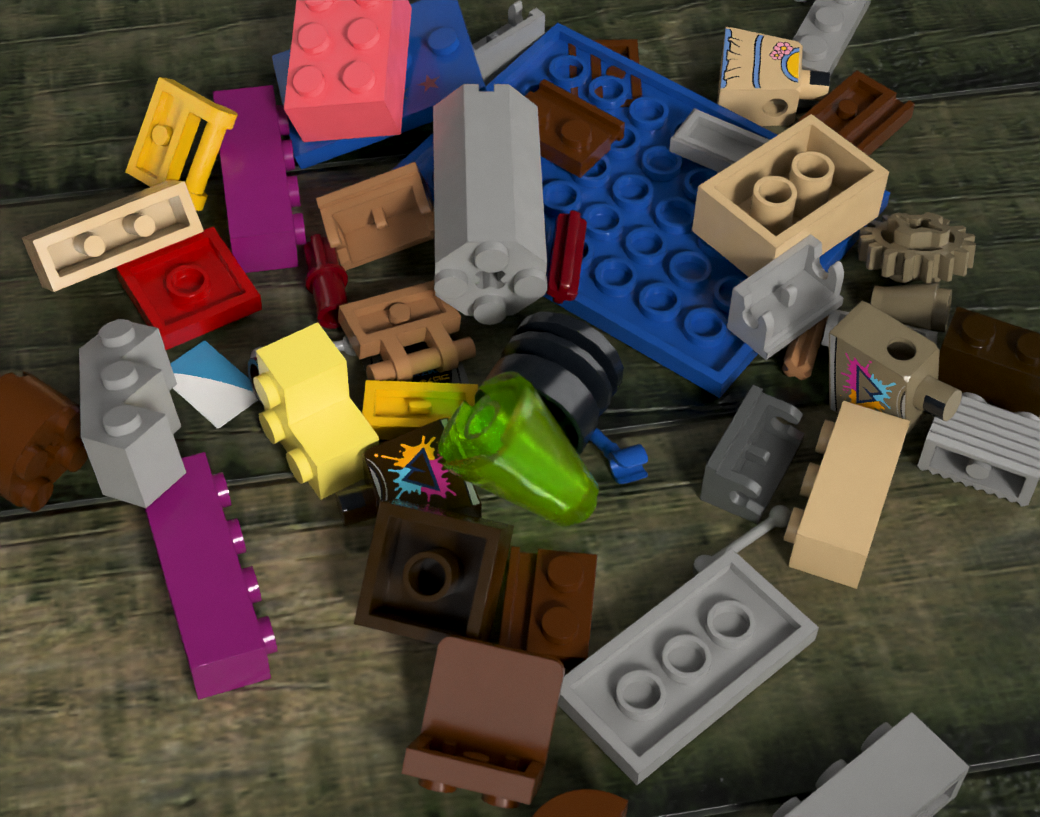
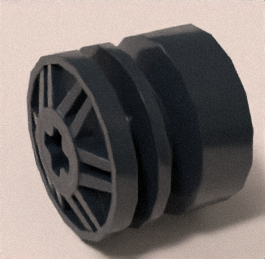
[475,311,624,465]

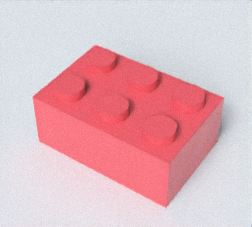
[284,0,412,142]

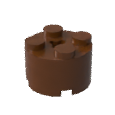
[0,371,88,512]

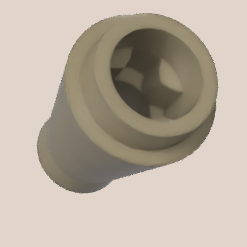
[871,282,952,332]

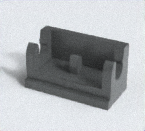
[700,385,805,525]

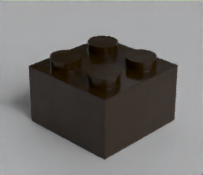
[354,499,514,644]

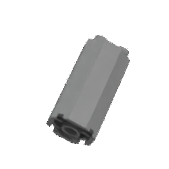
[433,84,548,325]

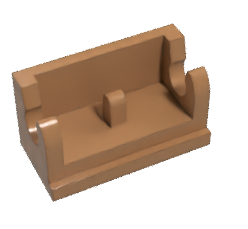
[316,162,434,271]

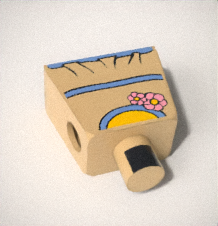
[717,27,830,126]

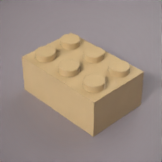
[692,114,889,277]

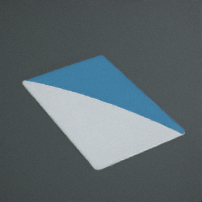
[170,341,258,428]

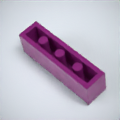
[213,85,306,273]
[144,452,278,700]

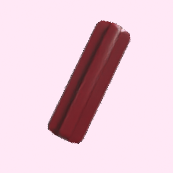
[546,210,587,304]

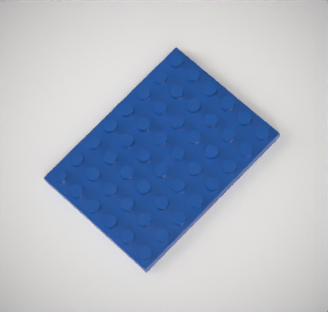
[392,23,890,398]

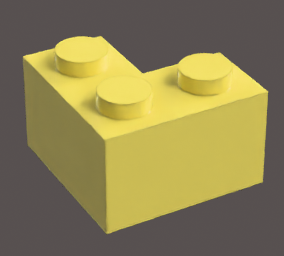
[253,322,379,500]

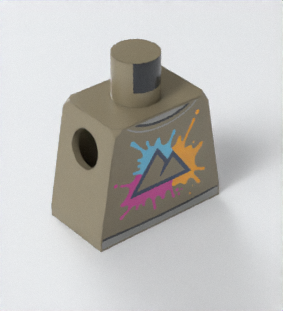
[829,301,962,434]

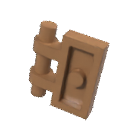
[338,280,476,382]

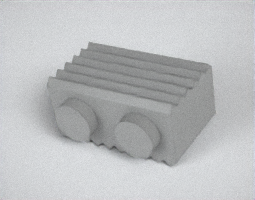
[917,392,1040,507]

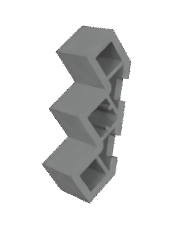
[79,319,186,508]

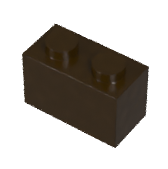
[938,306,1040,417]

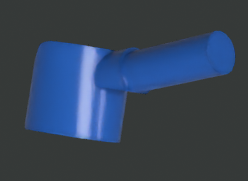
[590,428,648,484]

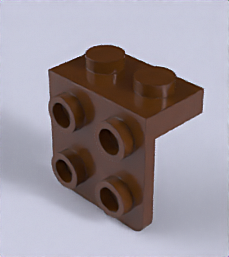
[401,635,565,808]

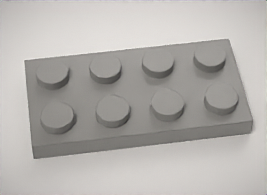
[558,548,819,785]

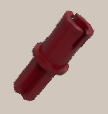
[304,233,348,329]

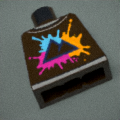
[335,417,482,526]

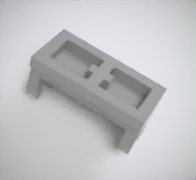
[472,0,545,86]
[727,234,844,360]

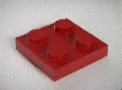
[116,226,263,350]

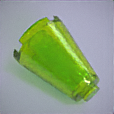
[438,371,599,527]

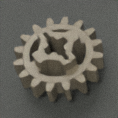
[858,212,976,284]

